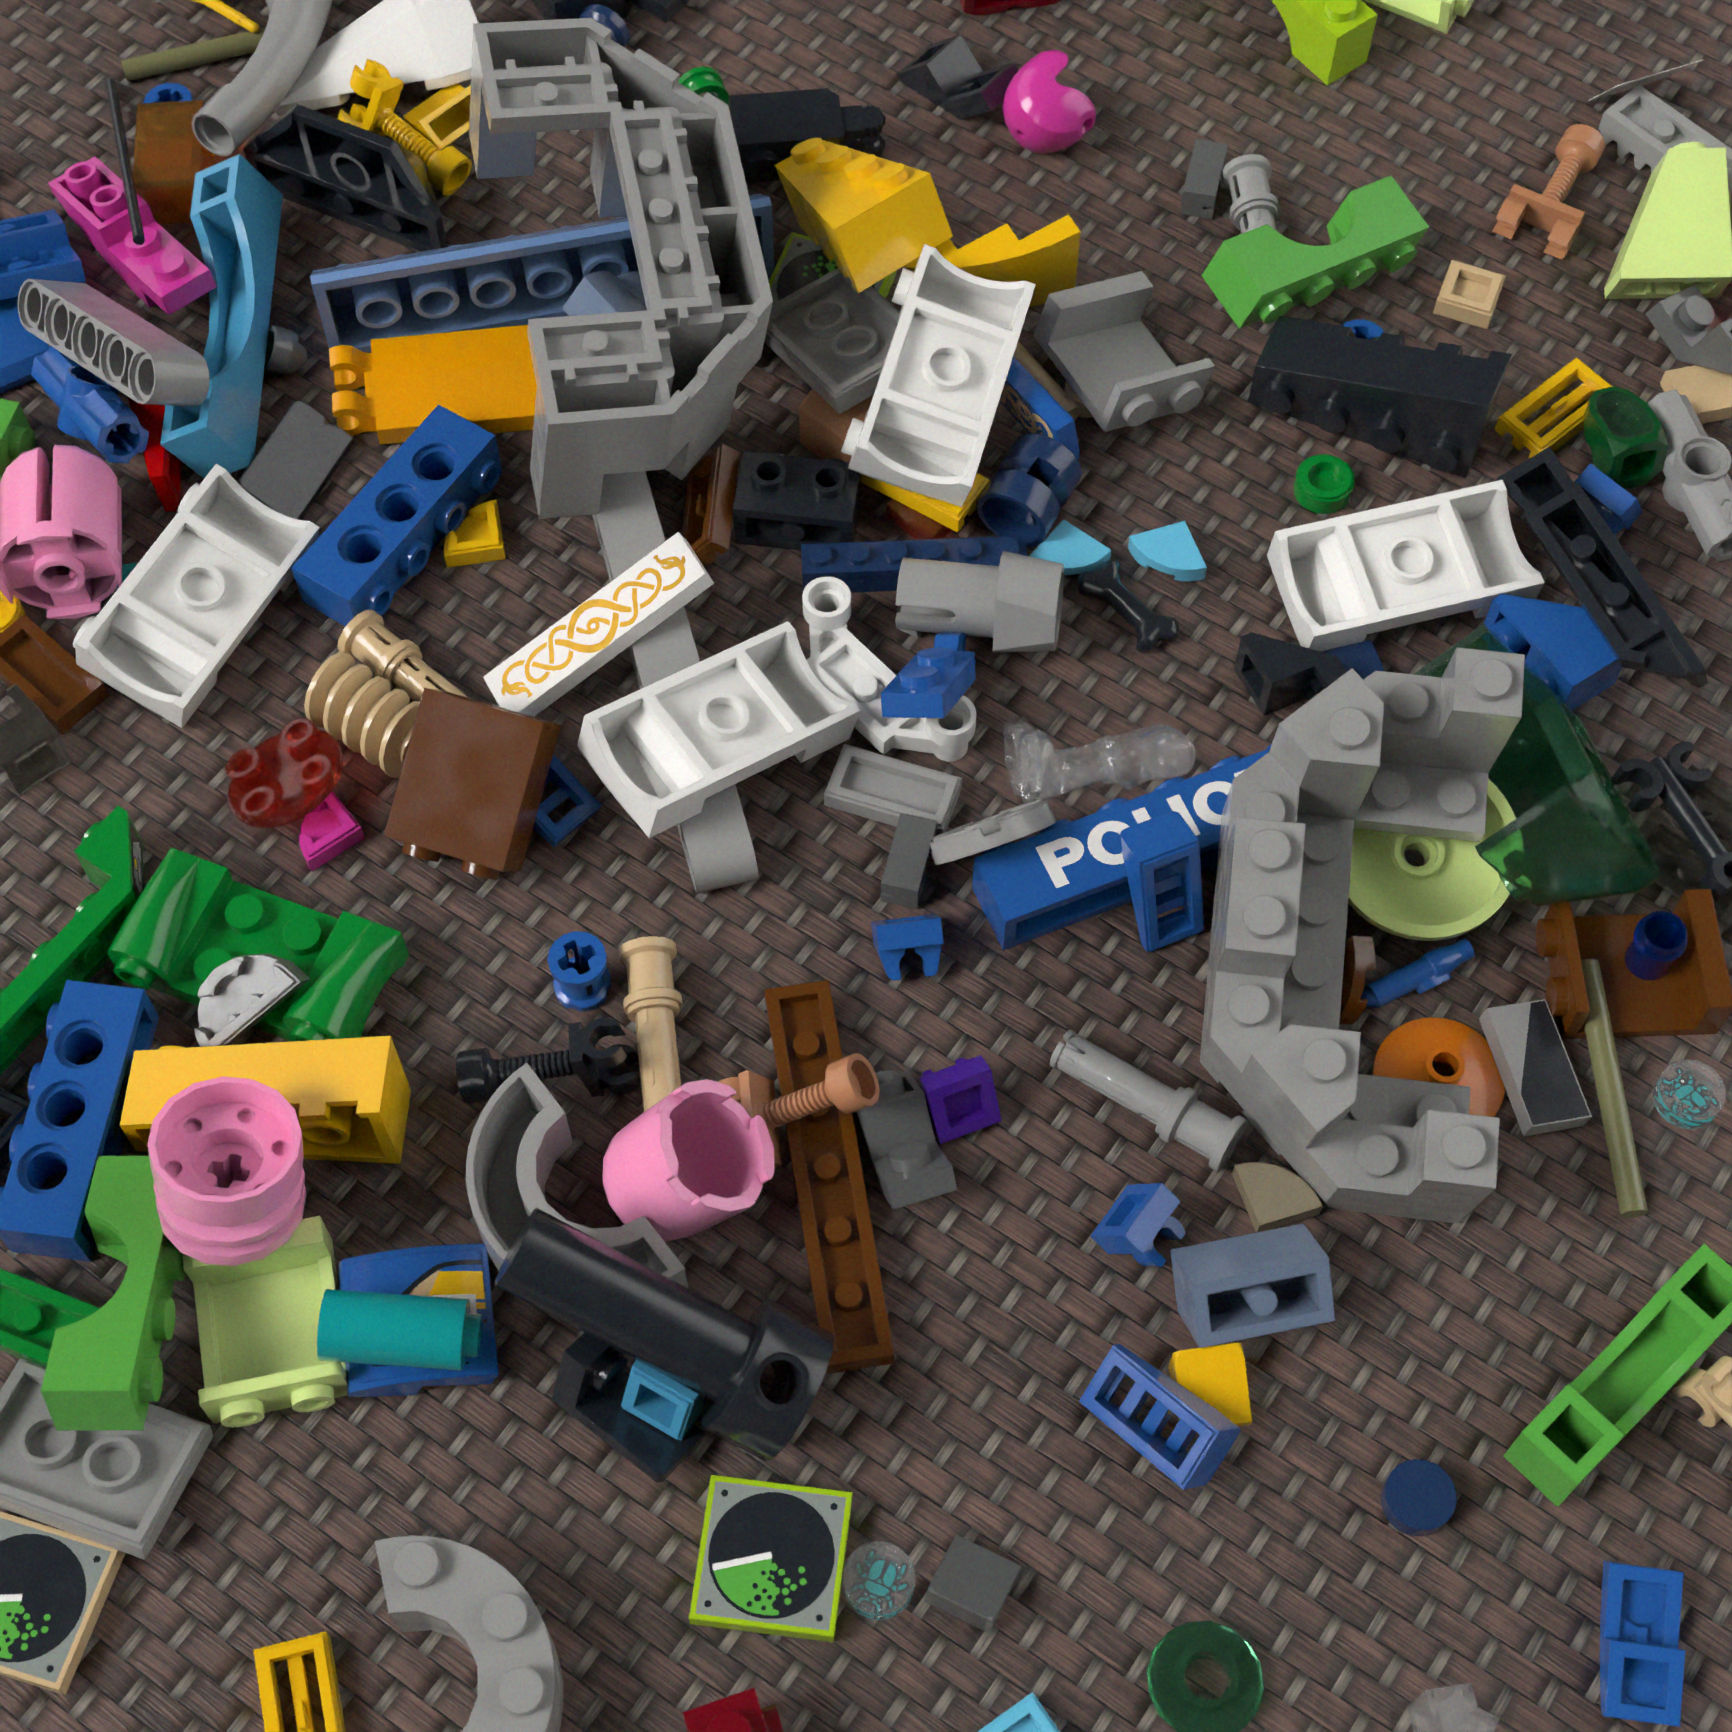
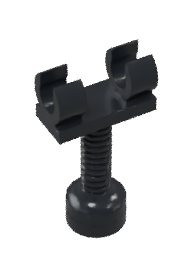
[456,1018,641,1104]

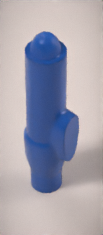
[1360,939,1475,1008]

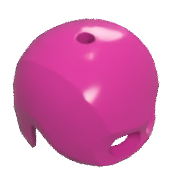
[1003,50,1096,154]

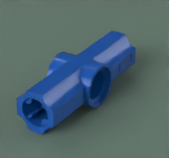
[31,346,149,464]

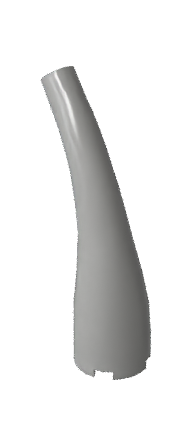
[192,0,332,156]

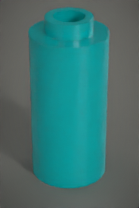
[317,1289,483,1371]

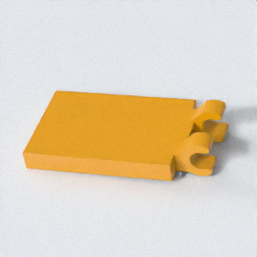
[329,325,537,445]

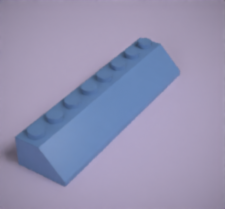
[310,194,775,353]

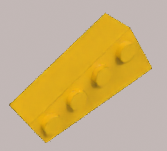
[775,138,953,293]
[120,1036,411,1164]

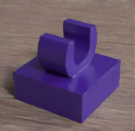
[920,1055,1002,1144]

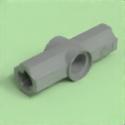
[1647,389,1732,562]

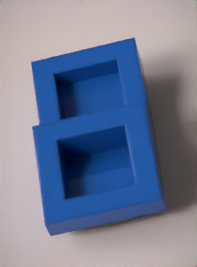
[1600,1561,1685,1727]

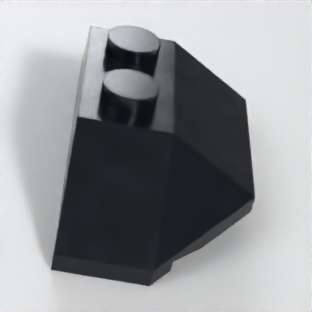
[243,104,448,252]

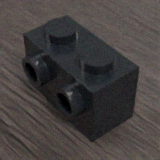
[733,451,861,551]

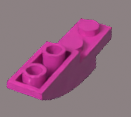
[48,157,217,315]

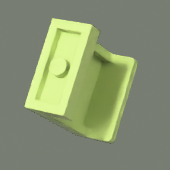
[182,1216,348,1427]

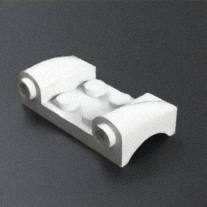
[841,244,1036,507]
[73,464,320,728]
[1267,480,1544,652]
[577,621,861,838]

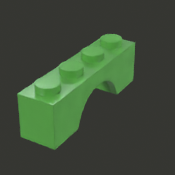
[1201,176,1429,329]
[41,1156,186,1431]
[1503,1244,1732,1507]

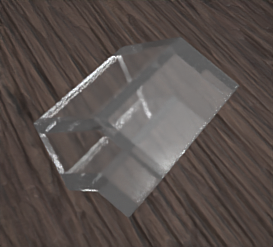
[1408,1683,1499,1732]

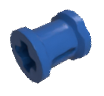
[547,931,612,1012]

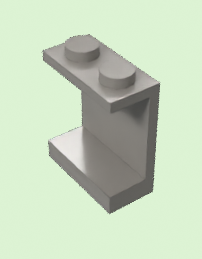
[1033,271,1215,432]

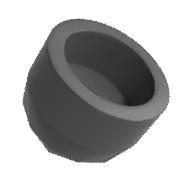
[264,325,308,375]

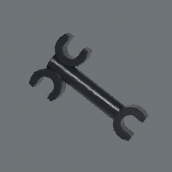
[1611,742,1732,901]

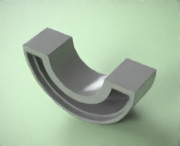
[466,1063,689,1289]
[375,1536,563,1732]

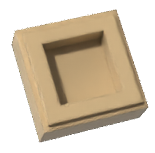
[1433,260,1506,329]

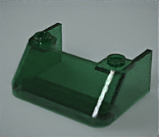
[1413,624,1661,906]

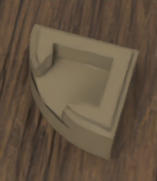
[1232,1162,1323,1233]

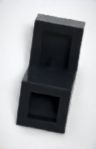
[897,34,1019,120]
[1234,632,1347,716]

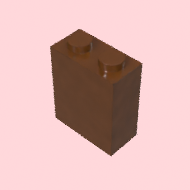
[384,688,561,880]

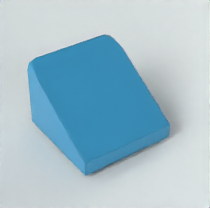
[621,1360,705,1441]

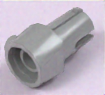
[895,551,1064,653]

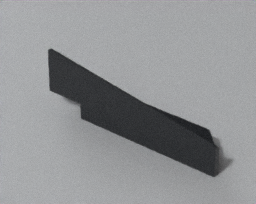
[1496,447,1708,688]

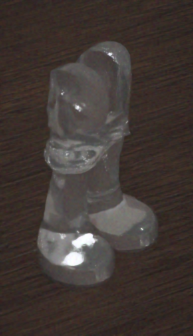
[1004,721,1196,803]

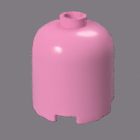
[603,1079,774,1242]

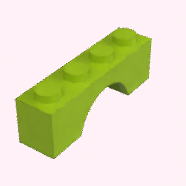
[1271,0,1378,86]

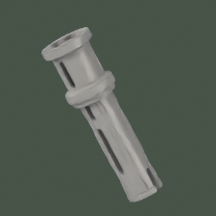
[1221,154,1280,234]
[1049,1029,1248,1172]

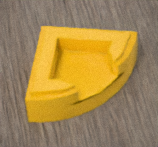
[444,500,506,568]

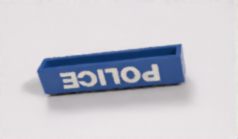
[972,744,1272,950]

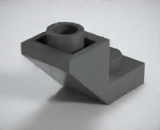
[1646,285,1732,374]
[853,1070,958,1210]

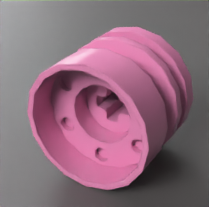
[148,1076,306,1266]

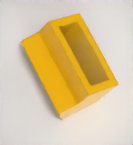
[403,83,471,150]

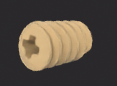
[304,652,420,779]

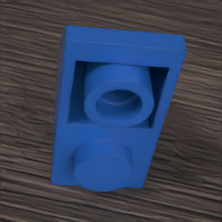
[1480,594,1622,719]

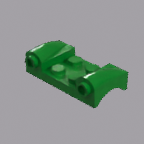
[108,847,409,1042]

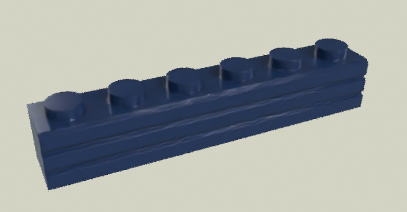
[801,536,1027,593]

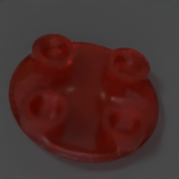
[225,718,343,828]

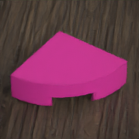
[299,784,365,871]

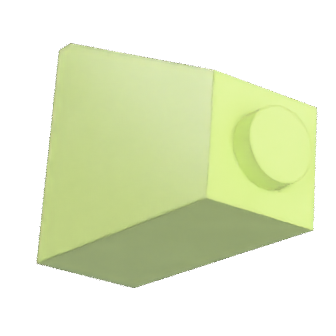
[1604,142,1732,299]

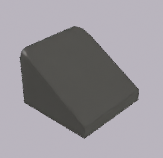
[925,1535,1021,1634]

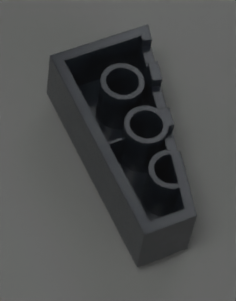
[1248,316,1512,478]

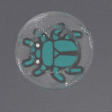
[1653,1059,1726,1129]
[843,1541,915,1620]

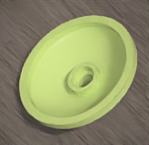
[1348,779,1522,941]

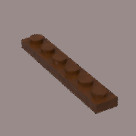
[764,980,895,1374]

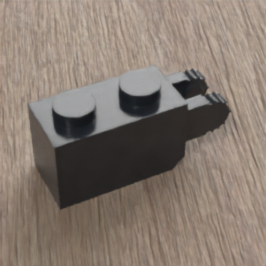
[729,88,885,183]

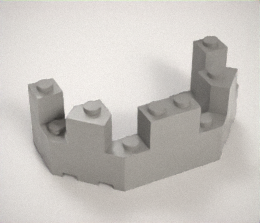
[469,18,773,519]
[1200,647,1525,1224]

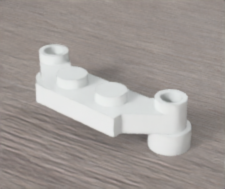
[802,576,976,762]

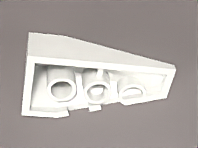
[275,0,478,116]

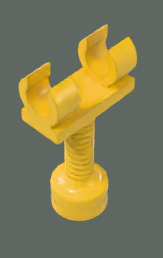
[338,59,472,196]

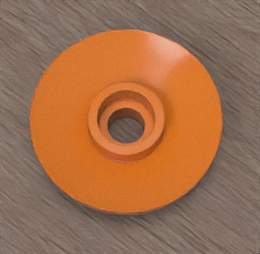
[1372,1017,1505,1117]

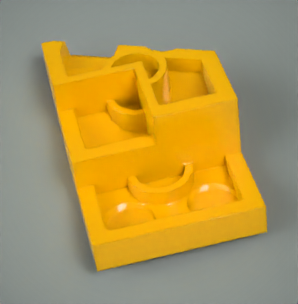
[903,214,1081,307]

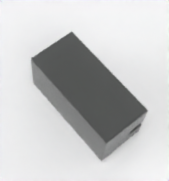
[1180,139,1228,220]
[881,813,937,909]

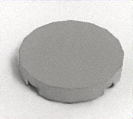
[929,799,1056,865]

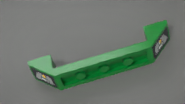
[0,805,145,1075]

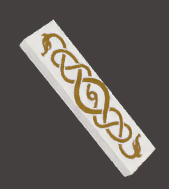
[483,532,714,717]

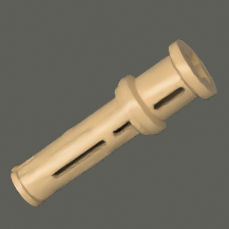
[337,609,469,702]
[618,936,682,1112]

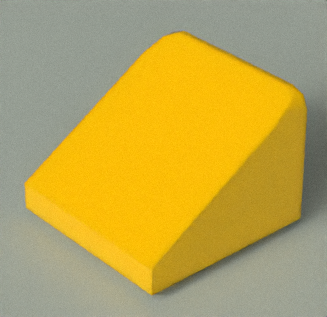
[1168,1343,1252,1426]

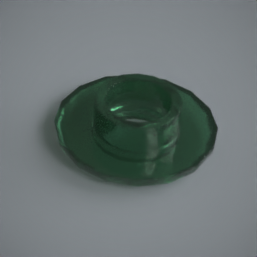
[1147,1621,1264,1732]

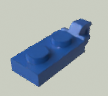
[880,632,976,718]

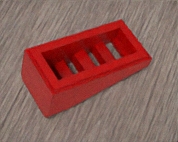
[127,396,183,512]

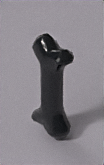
[1078,561,1179,652]

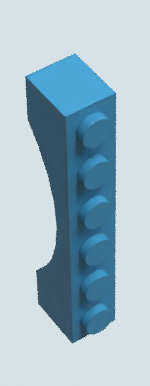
[160,154,283,478]

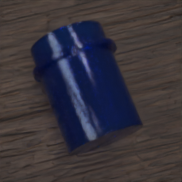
[1624,911,1688,981]

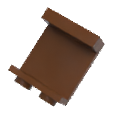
[1536,889,1732,1039]

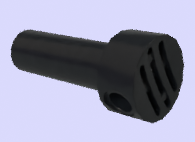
[495,1207,834,1462]

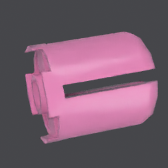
[0,445,122,619]

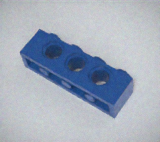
[291,404,502,627]
[0,980,159,1262]

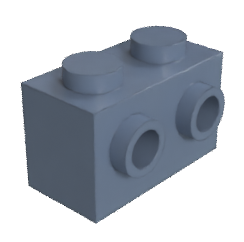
[1170,1224,1335,1348]

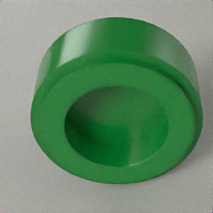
[1293,454,1355,514]

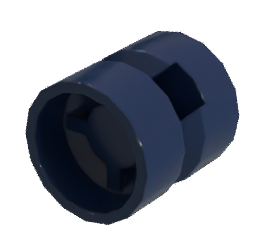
[976,433,1082,547]

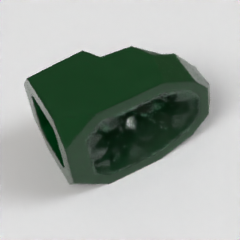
[1584,386,1668,489]

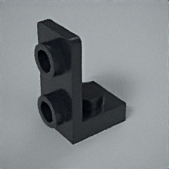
[551,1333,703,1483]

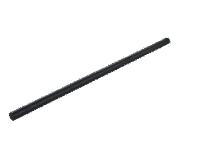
[105,79,145,245]

